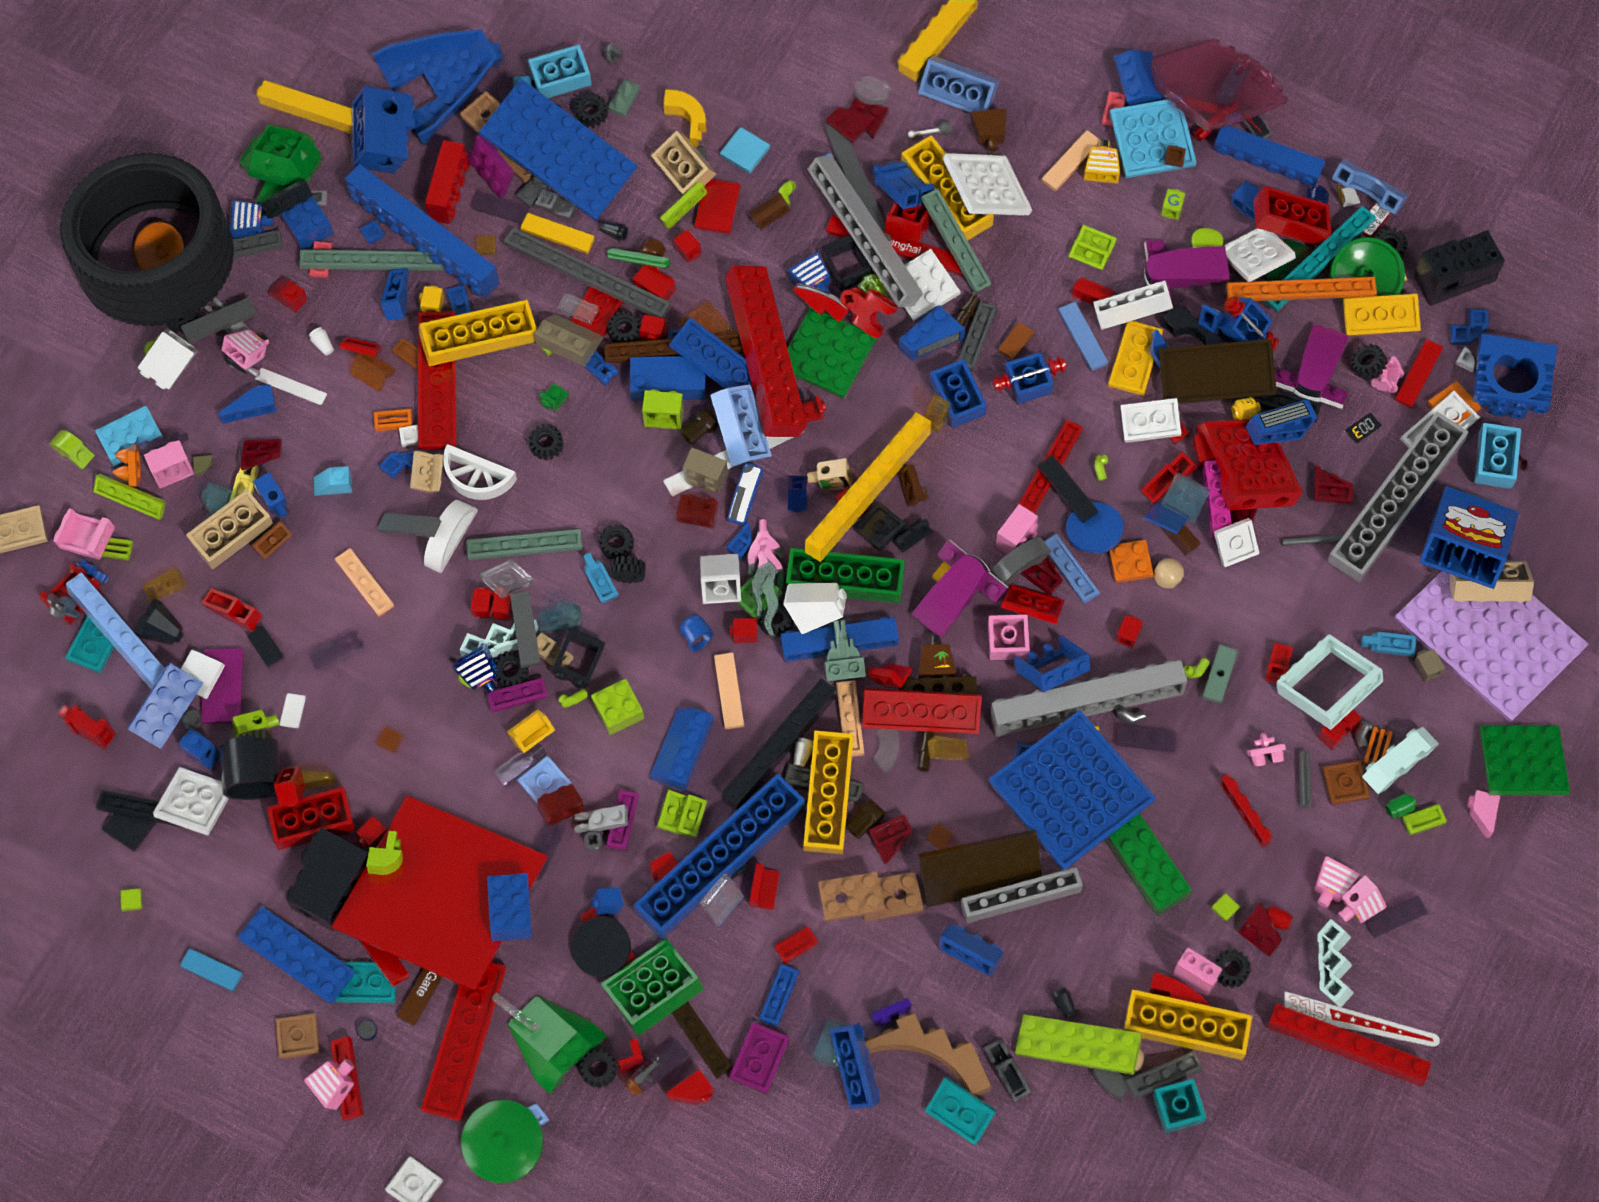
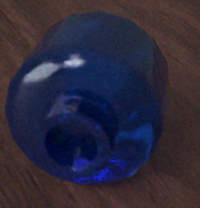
[1305,185,1329,204]

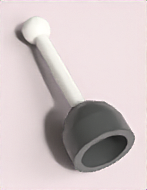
[908,120,952,138]

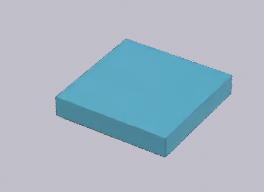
[720,127,770,174]

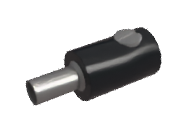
[226,356,261,377]

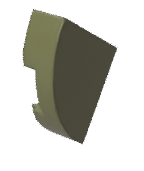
[193,455,213,477]

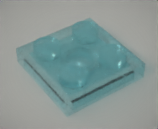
[1161,472,1211,524]

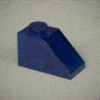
[788,476,808,513]

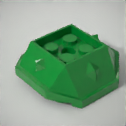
[239,125,321,186]

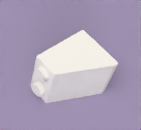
[138,328,199,389]
[700,554,741,604]
[784,583,847,634]

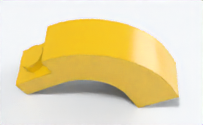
[664,90,706,148]

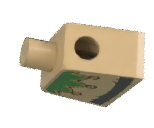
[807,458,852,490]

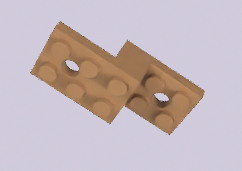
[460,91,534,183]
[818,872,923,922]

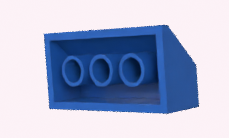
[649,708,714,792]
[830,1022,881,1109]

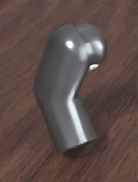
[1116,707,1146,725]
[1354,720,1373,749]

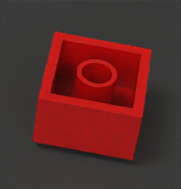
[885,201,932,243]

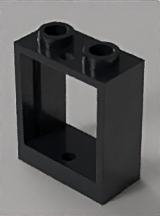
[821,235,873,291]
[551,627,606,688]

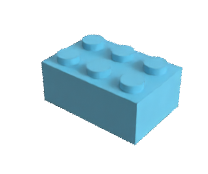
[528,45,592,98]
[95,406,166,469]
[1474,423,1521,489]

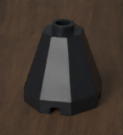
[134,599,184,645]

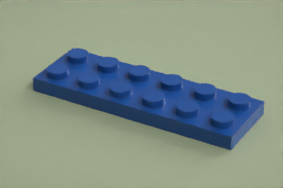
[669,317,757,405]
[237,906,356,1005]

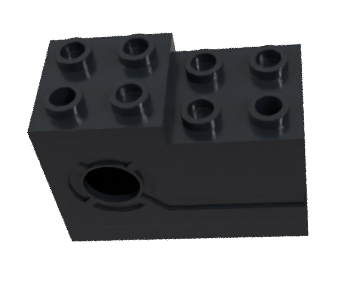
[1414,230,1505,306]
[286,828,369,932]

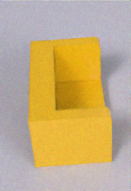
[507,709,555,753]

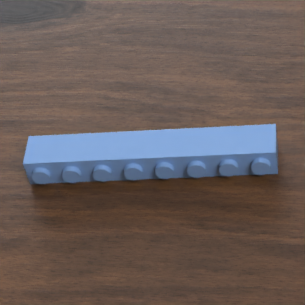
[66,573,165,690]

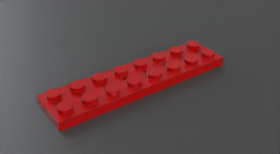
[418,311,457,450]
[421,962,507,1122]

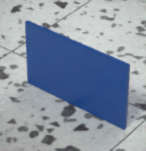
[1144,502,1190,534]

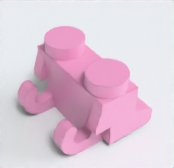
[1372,356,1404,393]

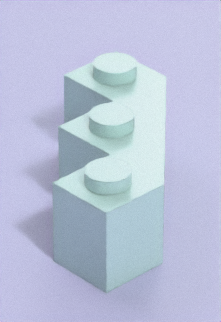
[460,619,538,664]
[1362,727,1439,794]
[1318,919,1353,1008]

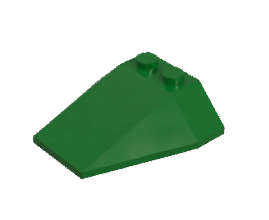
[508,996,607,1095]

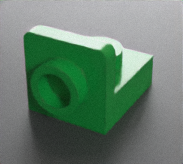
[539,383,569,412]

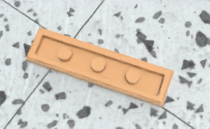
[1041,130,1100,192]
[335,548,394,617]
[714,653,744,730]
[836,680,864,757]

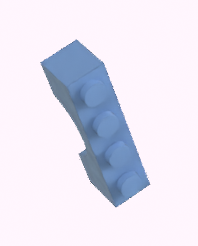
[1332,159,1408,214]

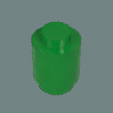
[1385,793,1417,819]

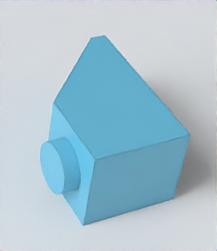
[314,466,352,496]

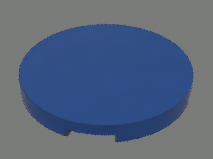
[1066,502,1123,554]

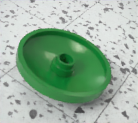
[1330,238,1405,303]
[461,1100,544,1183]

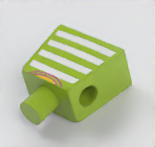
[233,710,279,739]

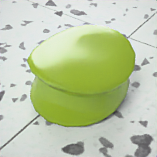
[1192,228,1223,248]

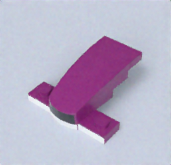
[1144,240,1230,306]
[1275,323,1349,409]
[912,540,1009,638]

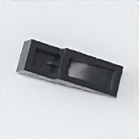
[981,1036,1032,1102]

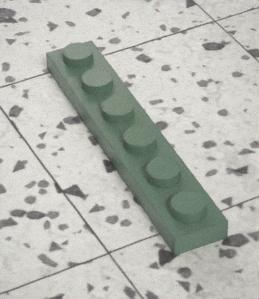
[921,189,992,294]
[467,529,582,560]

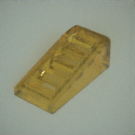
[924,393,951,433]
[142,568,187,603]
[928,736,969,760]
[301,770,337,789]

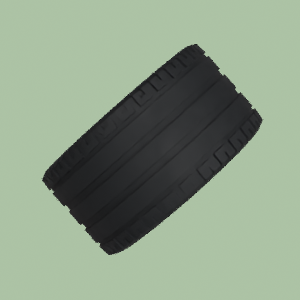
[60,152,234,327]

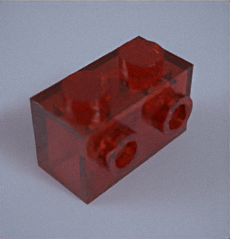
[676,494,719,529]
[537,784,583,827]

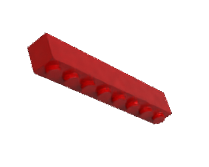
[1267,1004,1432,1087]

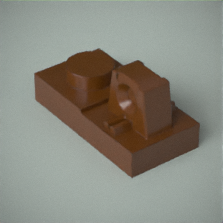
[899,464,928,507]

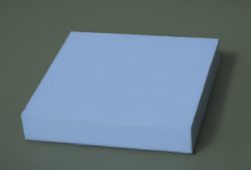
[517,755,572,809]

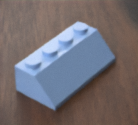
[711,384,772,467]

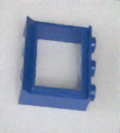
[1014,635,1091,693]

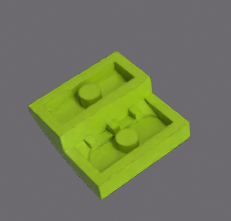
[1068,225,1117,271]
[656,790,707,838]

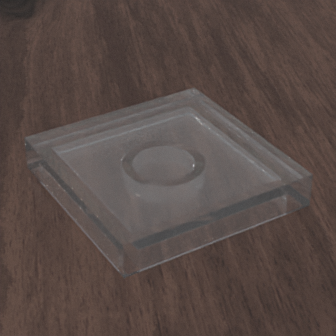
[480,559,533,598]
[700,873,744,927]

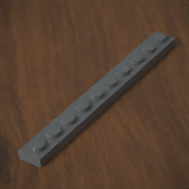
[503,228,671,318]

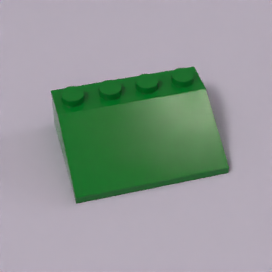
[601,938,704,1036]

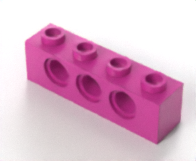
[1202,460,1232,540]

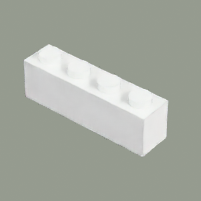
[1093,281,1173,330]

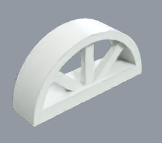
[443,444,517,500]
[424,500,478,573]

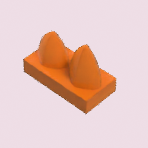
[112,444,141,487]

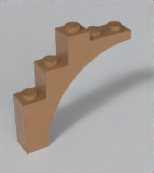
[865,1013,991,1096]

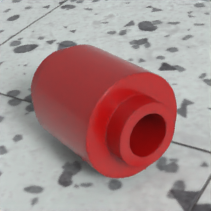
[1265,905,1293,930]

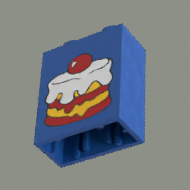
[1419,486,1519,589]

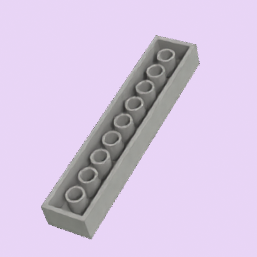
[1327,412,1469,583]
[990,659,1188,737]

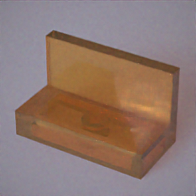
[349,353,396,392]

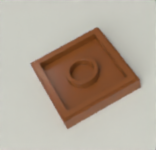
[1322,760,1370,806]

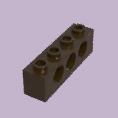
[899,674,978,694]

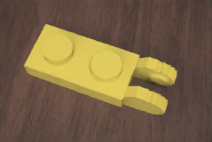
[229,465,259,502]

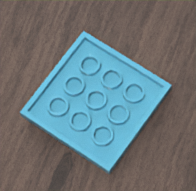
[1109,97,1197,179]

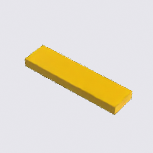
[521,213,595,254]

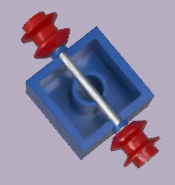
[1218,296,1279,350]
[992,352,1067,405]

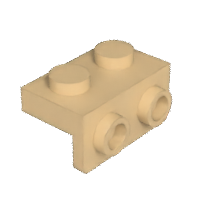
[410,451,443,493]

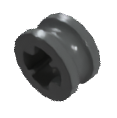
[584,831,602,851]

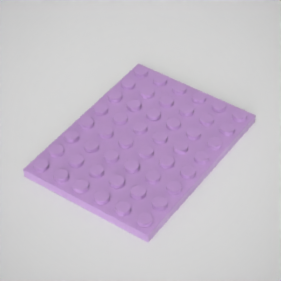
[1394,571,1588,723]

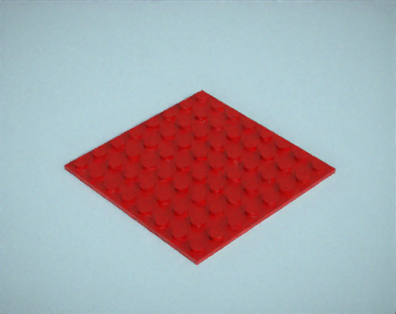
[331,796,548,991]

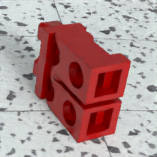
[58,705,116,750]

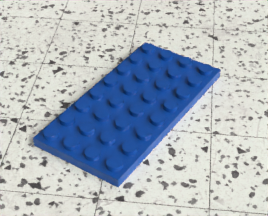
[478,79,638,221]

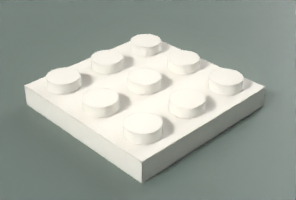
[1224,228,1296,282]
[903,249,961,323]
[153,767,229,836]

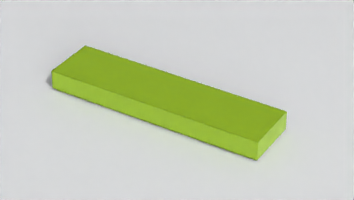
[93,474,166,520]

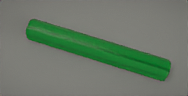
[607,248,670,269]

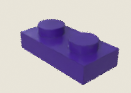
[871,998,912,1026]

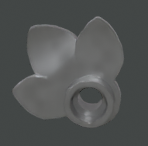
[46,594,81,618]

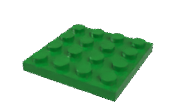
[788,307,877,399]
[1479,725,1570,795]

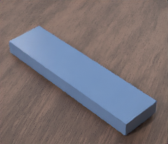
[1058,302,1108,372]
[1044,533,1100,604]

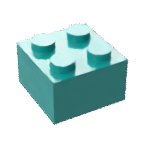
[1153,1079,1207,1134]

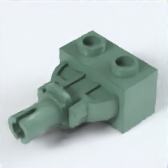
[824,619,866,681]

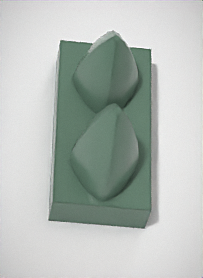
[608,79,641,118]

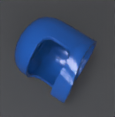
[679,615,714,652]

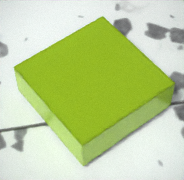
[121,888,143,911]
[1211,893,1240,922]

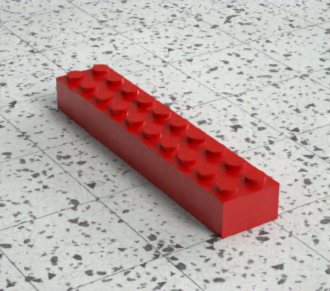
[725,265,807,437]

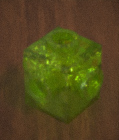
[859,274,889,297]

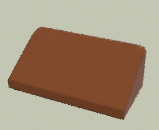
[250,521,293,560]

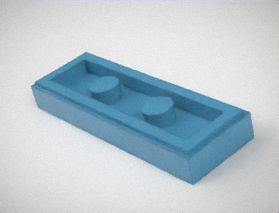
[180,948,243,992]

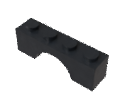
[1161,303,1229,345]

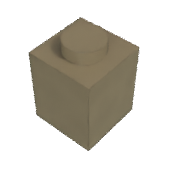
[1414,649,1445,683]

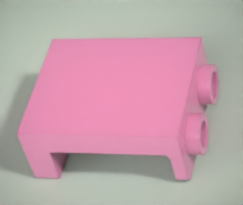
[54,508,115,560]
[1172,948,1222,998]

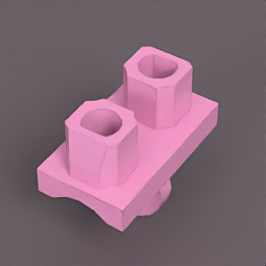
[1247,733,1286,766]

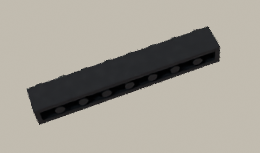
[722,678,836,811]

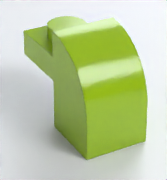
[49,430,95,469]
[367,831,403,875]

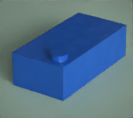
[630,356,706,401]

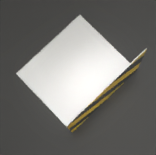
[1336,183,1360,207]

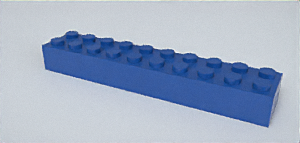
[345,164,499,299]
[634,774,805,939]

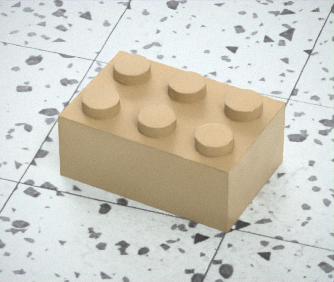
[651,131,717,195]

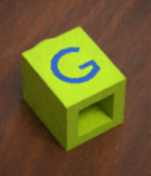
[1161,189,1185,220]

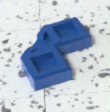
[1450,309,1489,345]
[379,450,418,480]

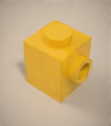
[419,286,445,312]

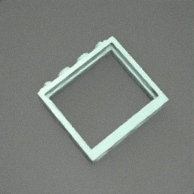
[1277,634,1383,730]

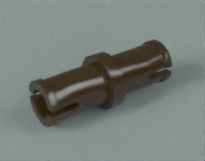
[955,293,981,327]
[917,731,934,772]

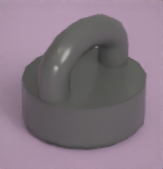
[604,44,622,64]
[182,709,201,731]

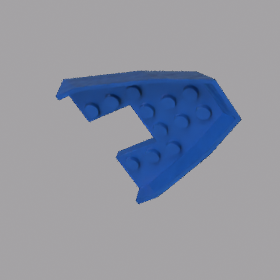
[372,29,497,145]

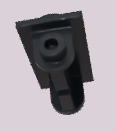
[892,518,933,553]

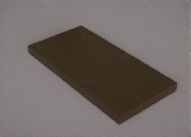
[1159,339,1277,404]
[918,829,1042,907]

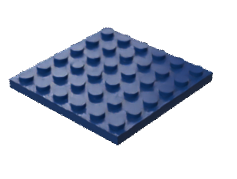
[988,710,1156,871]

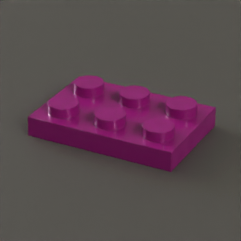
[469,135,514,198]
[729,1022,790,1095]

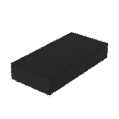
[247,626,284,668]

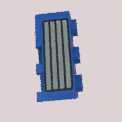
[899,305,965,361]
[1246,399,1317,445]

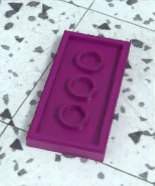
[201,648,244,724]

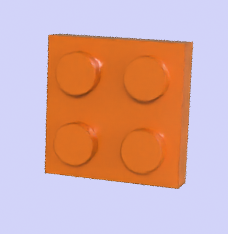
[1109,540,1154,583]

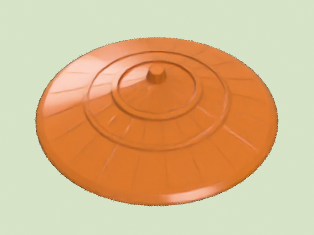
[134,222,184,270]

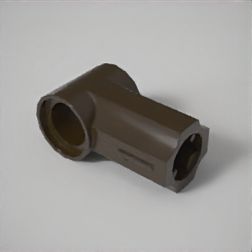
[681,409,719,445]
[847,799,886,839]

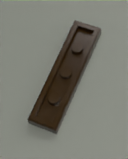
[671,1001,733,1079]

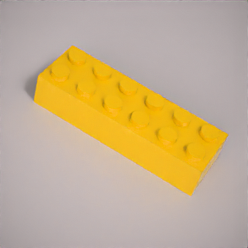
[901,135,994,241]
[419,300,537,366]
[803,731,854,855]
[1123,989,1252,1060]

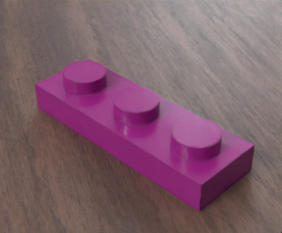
[487,678,548,713]
[607,790,639,851]

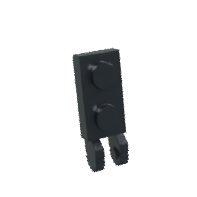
[261,179,313,219]

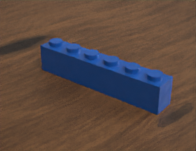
[1213,124,1326,187]
[781,616,899,662]

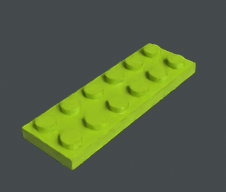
[1015,1015,1142,1075]

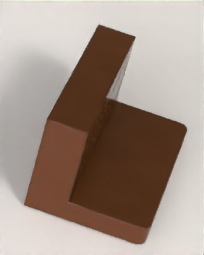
[750,193,791,230]
[1161,525,1200,556]

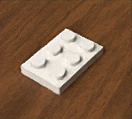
[1121,398,1181,443]

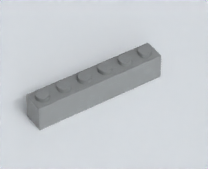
[961,867,1083,923]

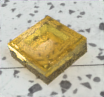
[477,236,496,255]

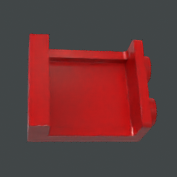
[39,564,102,625]

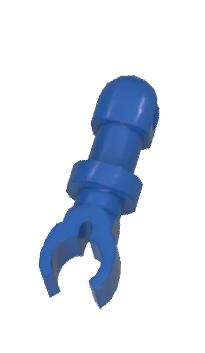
[76,558,109,583]

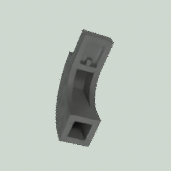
[992,537,1051,586]
[1091,1026,1129,1102]

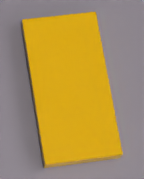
[1343,294,1421,336]
[1108,321,1164,396]

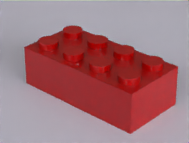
[425,140,470,225]
[1254,186,1331,246]
[267,787,356,851]

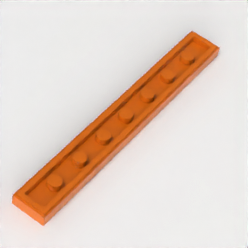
[1226,277,1377,301]

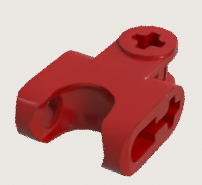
[841,287,898,338]

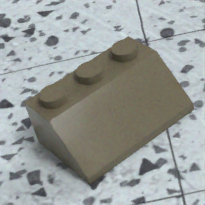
[534,314,603,367]

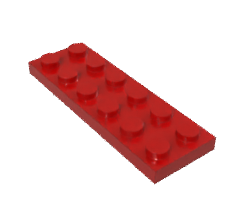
[862,688,982,734]

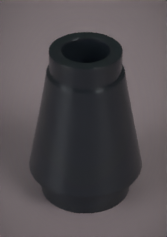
[600,221,629,241]
[1051,987,1077,1019]

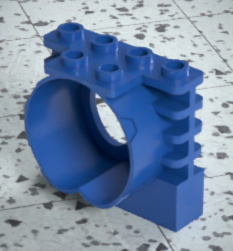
[1472,334,1557,419]

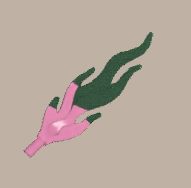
[748,519,784,638]

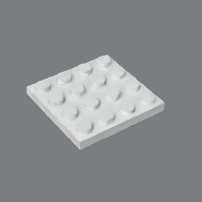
[943,153,1032,215]

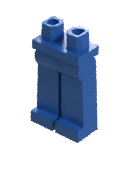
[872,160,935,209]

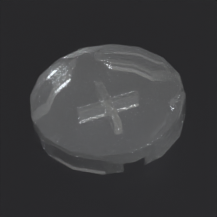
[854,76,890,105]

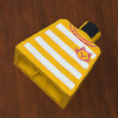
[1084,140,1120,183]

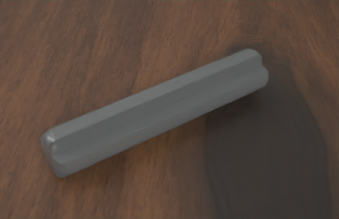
[1299,751,1311,808]

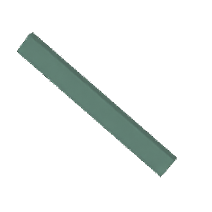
[300,250,444,271]

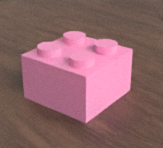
[144,440,194,489]
[996,504,1038,555]
[988,615,1030,660]

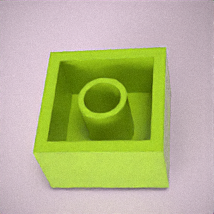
[642,389,684,430]
[591,679,644,735]

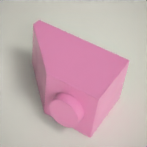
[1468,790,1500,838]

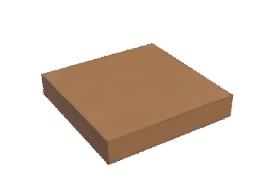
[275,1013,320,1060]

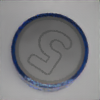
[357,1020,378,1041]

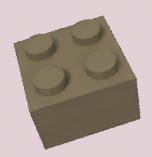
[683,448,728,494]

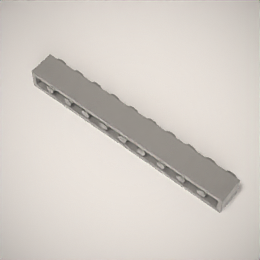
[807,156,923,307]

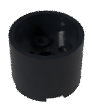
[219,735,281,800]

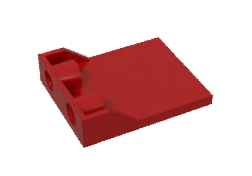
[1201,420,1303,511]

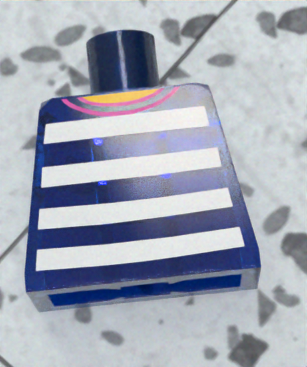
[453,644,498,694]

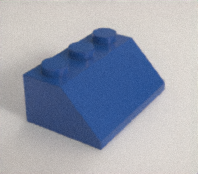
[1114,50,1166,106]
[939,924,1004,978]

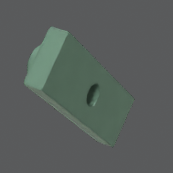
[1202,645,1238,704]

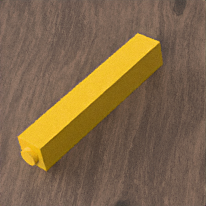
[257,80,352,134]

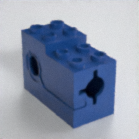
[352,86,415,174]

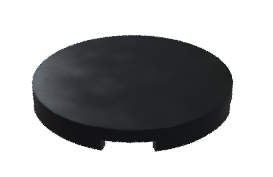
[572,917,631,978]

